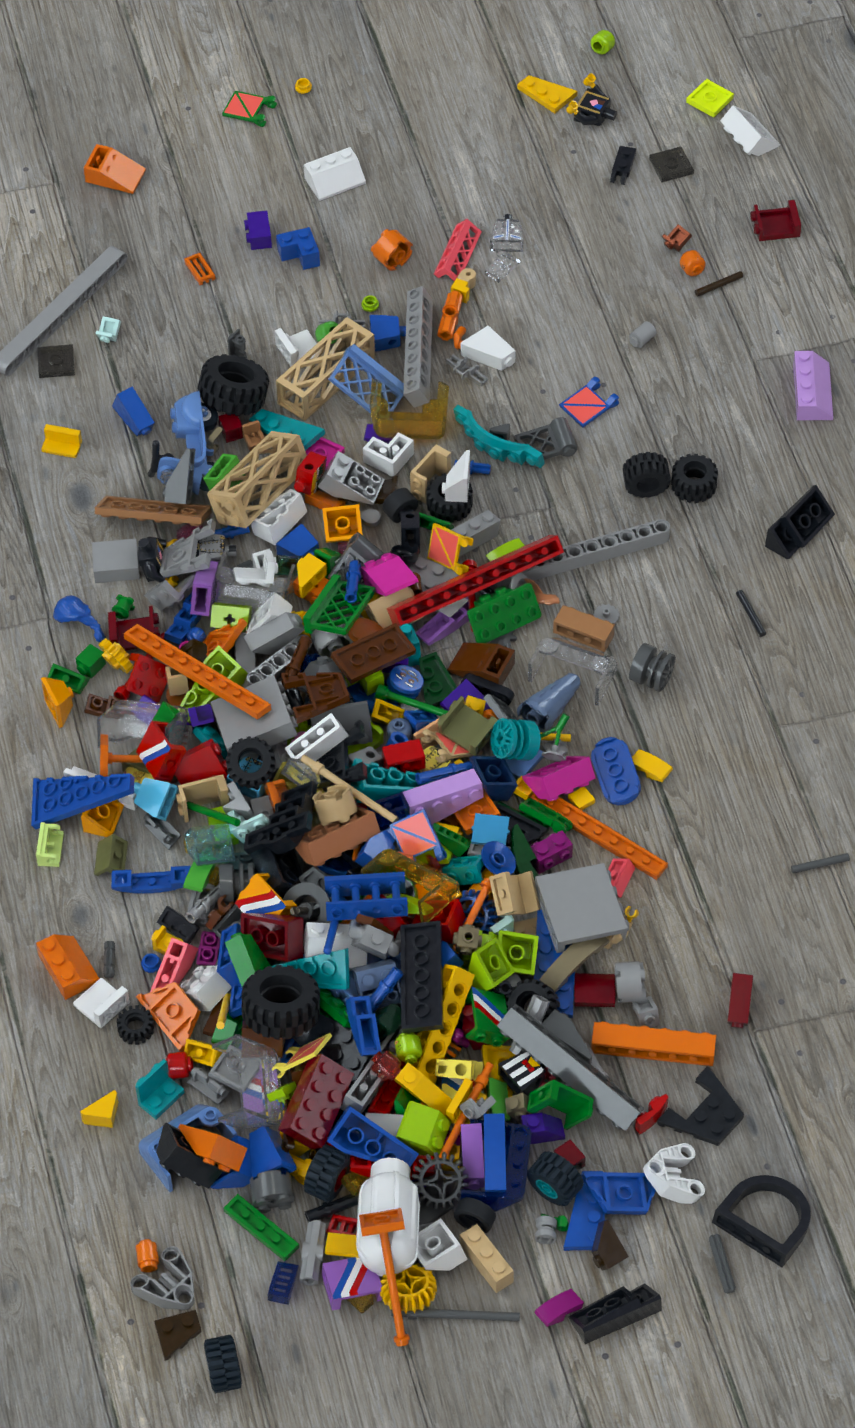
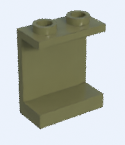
[438,696,498,756]

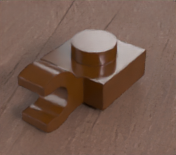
[205,895,235,930]

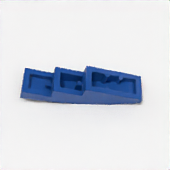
[164,588,217,645]
[484,1113,506,1192]

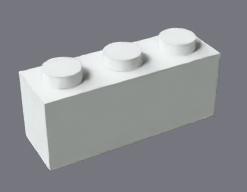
[285,713,349,771]

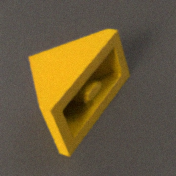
[371,699,405,725]
[80,1090,119,1128]

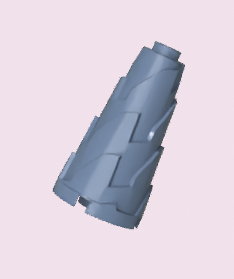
[517,673,581,732]

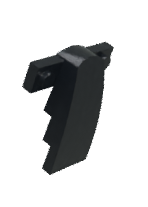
[244,781,317,854]

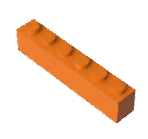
[591,1021,716,1066]

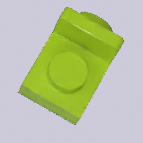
[267,1081,297,1106]

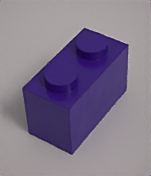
[244,211,272,250]

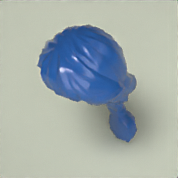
[53,595,107,642]

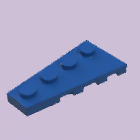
[563,1171,605,1251]

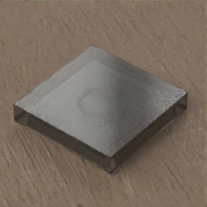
[649,147,694,183]
[37,344,75,378]

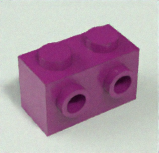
[531,830,573,874]

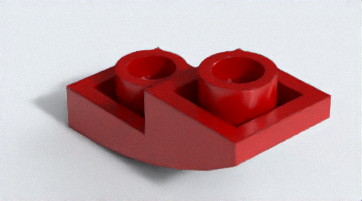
[635,1094,668,1135]

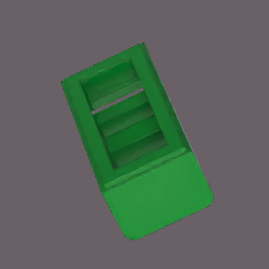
[432,823,471,857]

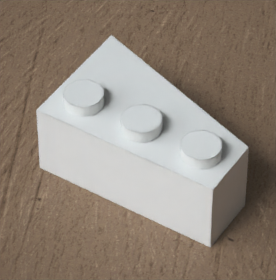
[250,489,307,545]

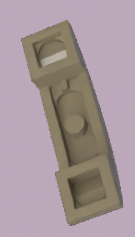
[539,937,610,993]

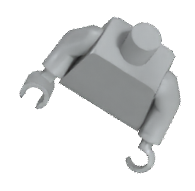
[349,919,401,960]

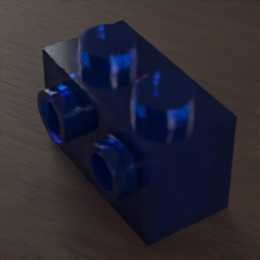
[366,792,410,831]

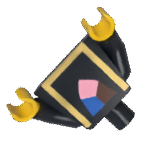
[566,73,617,126]
[138,537,179,588]

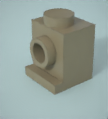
[505,1093,532,1126]

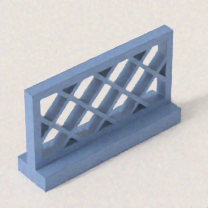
[328,344,404,424]

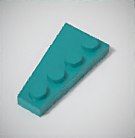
[249,409,325,451]

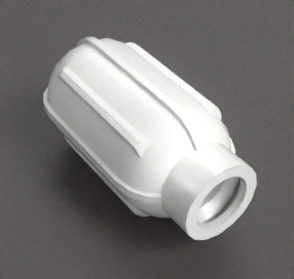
[356,1158,420,1276]

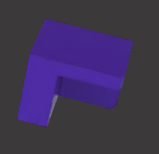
[187,704,215,728]

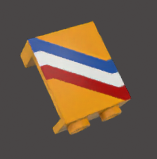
[235,873,297,915]

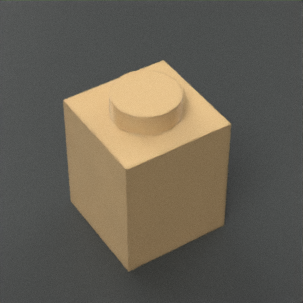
[165,666,189,696]

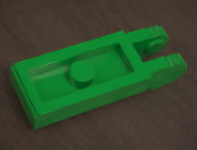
[518,798,573,833]

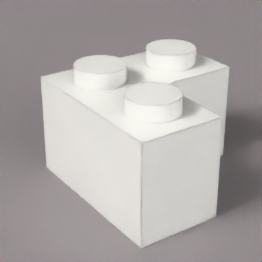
[363,432,414,477]

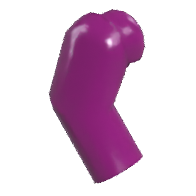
[451,1028,470,1048]

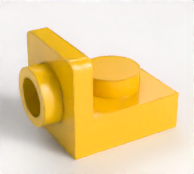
[151,925,184,955]

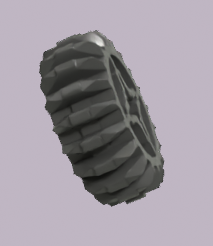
[412,1152,468,1209]

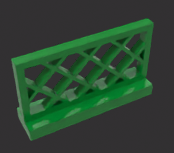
[303,574,376,635]

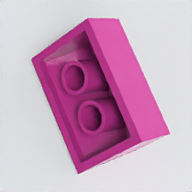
[522,756,596,801]

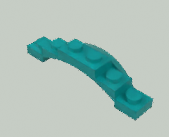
[453,405,545,469]

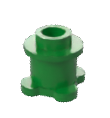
[112,594,135,619]

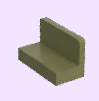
[94,834,128,876]

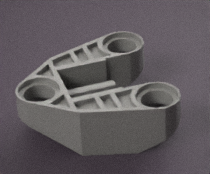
[130,1246,195,1310]

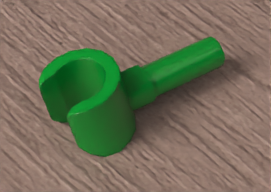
[541,1213,569,1232]

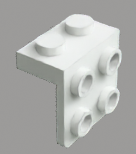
[233,551,278,586]

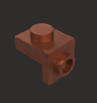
[662,224,692,252]

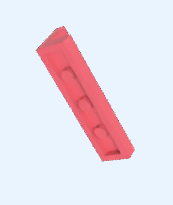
[434,219,482,281]

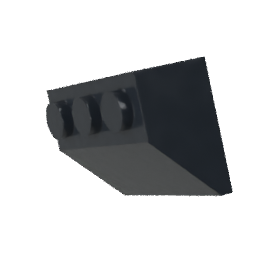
[156,1123,223,1189]

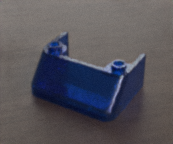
[461,1119,532,1212]

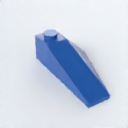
[327,1106,419,1167]

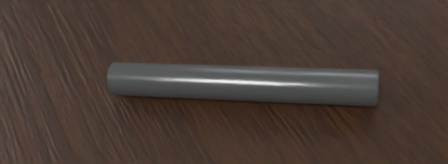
[791,853,850,874]

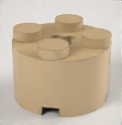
[312,784,357,826]

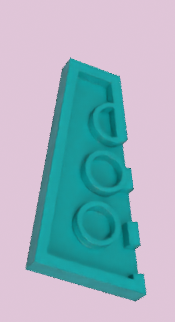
[272,948,350,990]

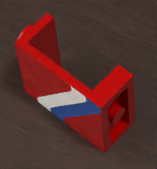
[136,721,187,782]

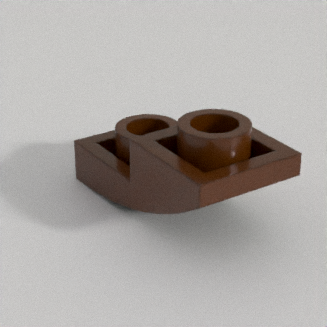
[84,693,128,718]

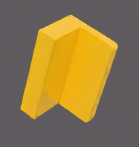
[41,424,82,458]
[446,1078,487,1124]
[325,1232,359,1258]

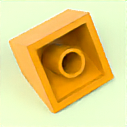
[322,504,363,543]

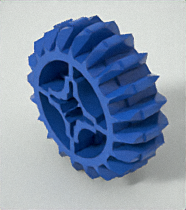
[456,889,499,935]

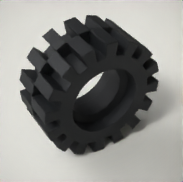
[117,1005,154,1045]

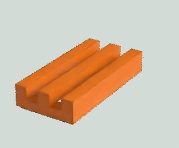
[184,252,216,285]

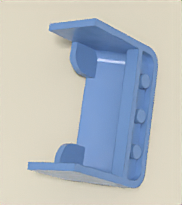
[139,1104,237,1192]

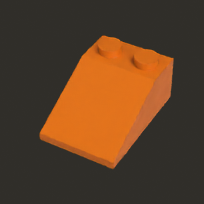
[178,1124,248,1173]

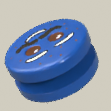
[386,665,424,699]

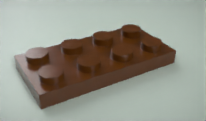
[331,623,416,684]

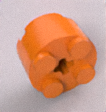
[371,229,413,271]

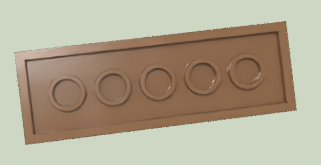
[95,496,212,526]

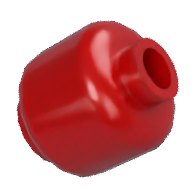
[166,1052,193,1079]

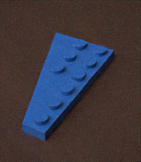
[31,773,135,829]

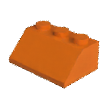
[36,934,100,1000]

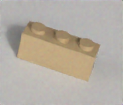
[460,1224,514,1293]

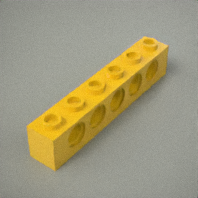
[411,964,475,1084]

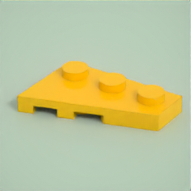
[517,75,578,113]

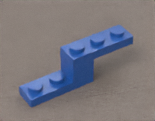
[217,923,242,1019]

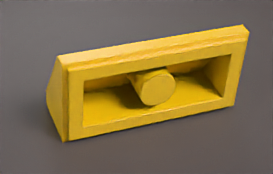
[184,1039,225,1067]

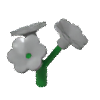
[540,713,570,762]

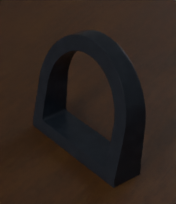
[712,1175,811,1267]

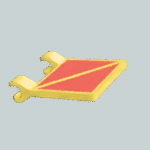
[272,1033,332,1078]

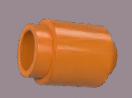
[136,1239,159,1273]

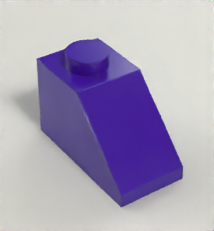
[521,1112,565,1145]

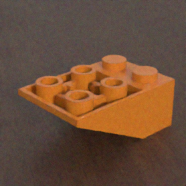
[84,144,146,194]

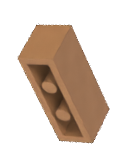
[553,605,615,652]

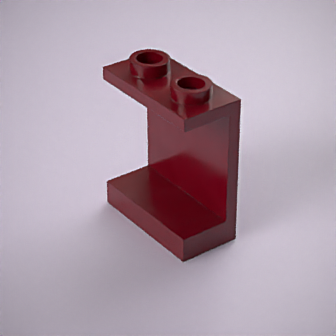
[108,606,160,651]

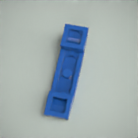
[111,866,191,894]

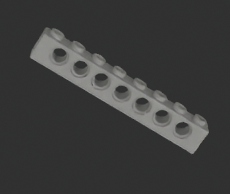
[403,286,433,408]

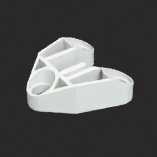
[643,1143,705,1204]

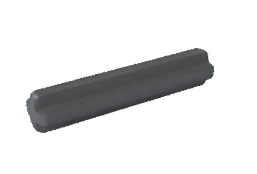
[709,1234,736,1294]

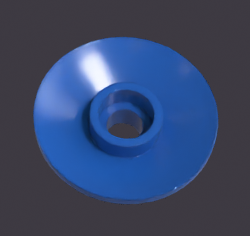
[481,841,516,875]

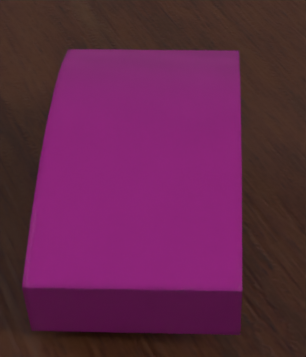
[196,931,220,966]
[534,1289,584,1327]

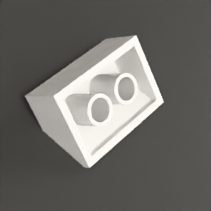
[720,105,780,156]
[304,147,366,201]
[303,922,367,971]

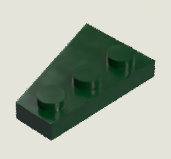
[419,652,457,707]

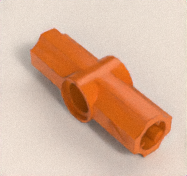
[437,291,463,341]

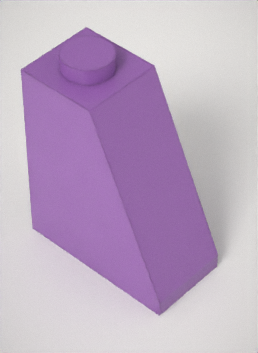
[461,1123,484,1190]

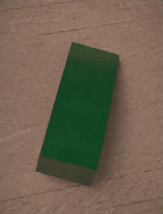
[510,824,538,882]

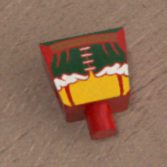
[294,451,327,495]

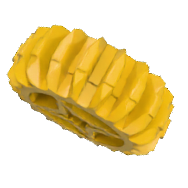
[380,1263,437,1314]

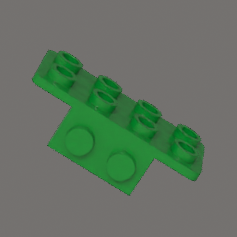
[467,583,542,643]

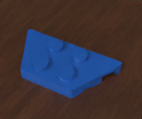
[582,1172,656,1215]

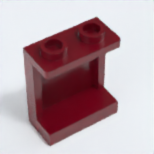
[750,200,801,241]

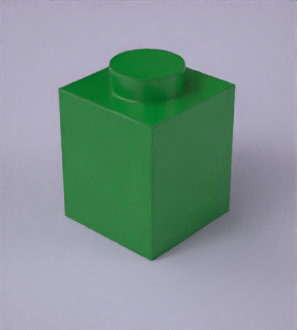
[75,644,106,679]

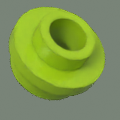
[361,295,379,312]

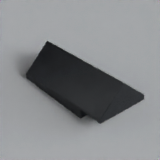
[765,485,835,559]
[568,1283,662,1344]

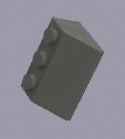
[311,701,373,746]

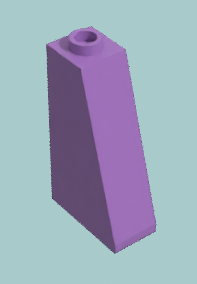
[190,561,218,616]

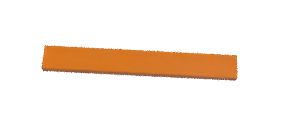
[529,793,668,880]

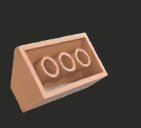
[295,807,380,867]

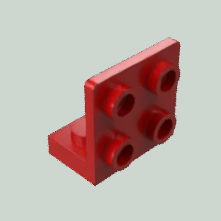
[125,653,167,703]

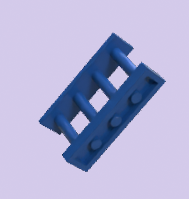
[324,872,408,921]

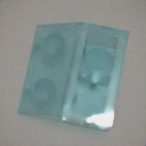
[184,823,236,866]

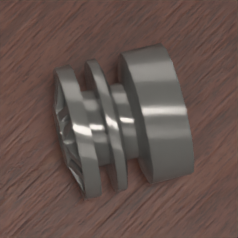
[629,643,676,692]
[219,863,256,905]

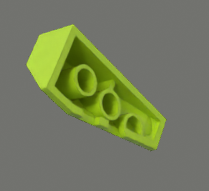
[178,645,248,724]

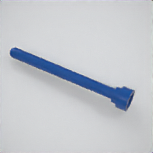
[323,897,347,955]

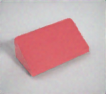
[608,859,635,898]

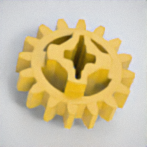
[98,638,133,674]

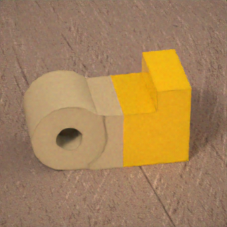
[451,268,476,304]

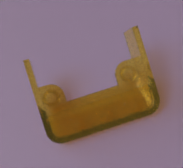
[370,378,449,440]
[361,849,460,923]

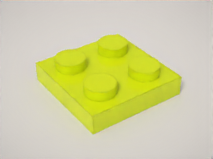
[686,79,734,118]

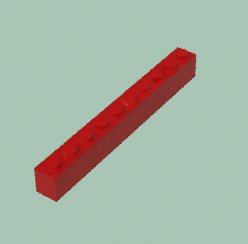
[386,535,564,627]

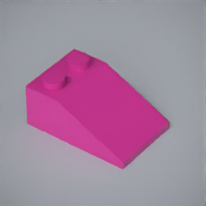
[360,553,419,597]

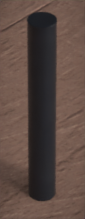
[736,590,766,637]

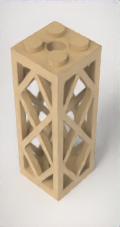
[207,431,307,528]

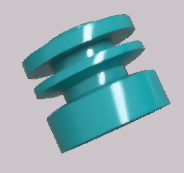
[490,718,541,761]

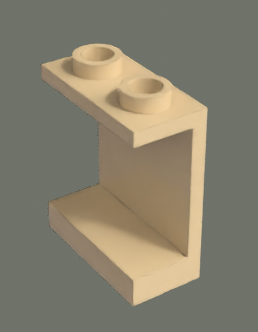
[410,444,451,504]
[175,774,229,823]
[489,871,541,916]

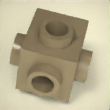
[453,924,482,955]

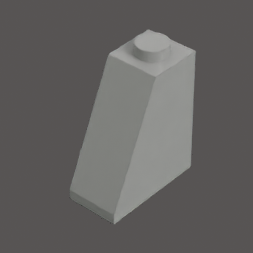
[244,612,304,655]

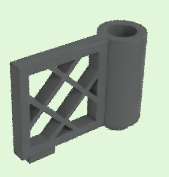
[515,417,577,467]
[328,532,385,595]

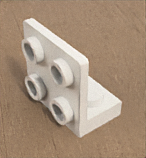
[275,328,323,367]
[73,978,130,1028]

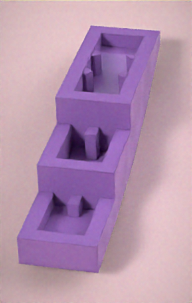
[416,596,477,646]

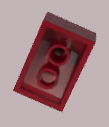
[241,913,303,962]

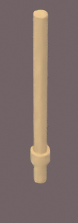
[300,755,398,823]

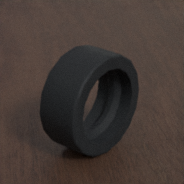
[454,1197,496,1233]

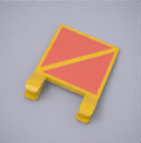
[427,523,474,575]

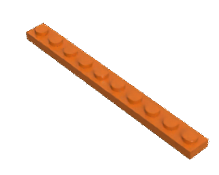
[124,624,271,720]

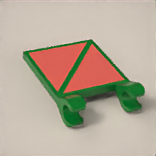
[222,91,277,127]

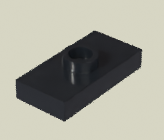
[157,906,200,944]

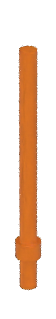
[434,1062,494,1168]

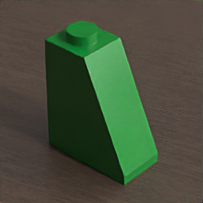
[224,932,271,987]

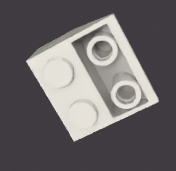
[180,966,232,1011]

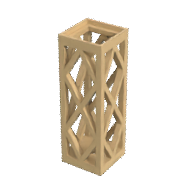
[276,317,375,421]

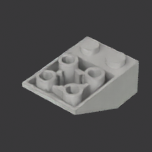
[318,451,385,505]

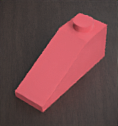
[150,938,198,992]

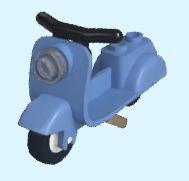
[148,391,222,495]

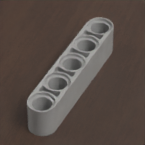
[242,634,312,688]

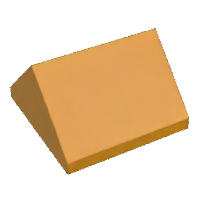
[81,800,124,837]

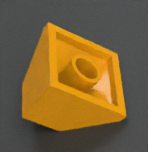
[41,677,74,728]

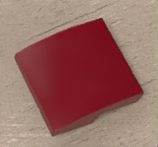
[574,973,615,1007]

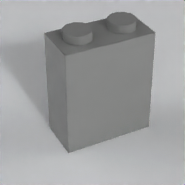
[92,539,142,583]

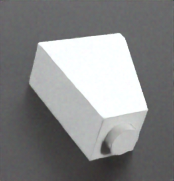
[461,326,515,371]

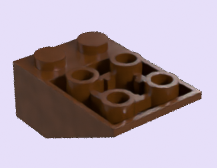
[447,642,515,685]

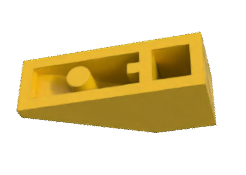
[394,1063,452,1115]

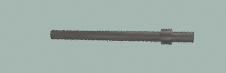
[391,1309,520,1321]

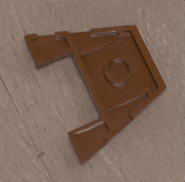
[281,672,350,724]

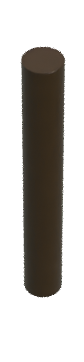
[694,271,743,297]

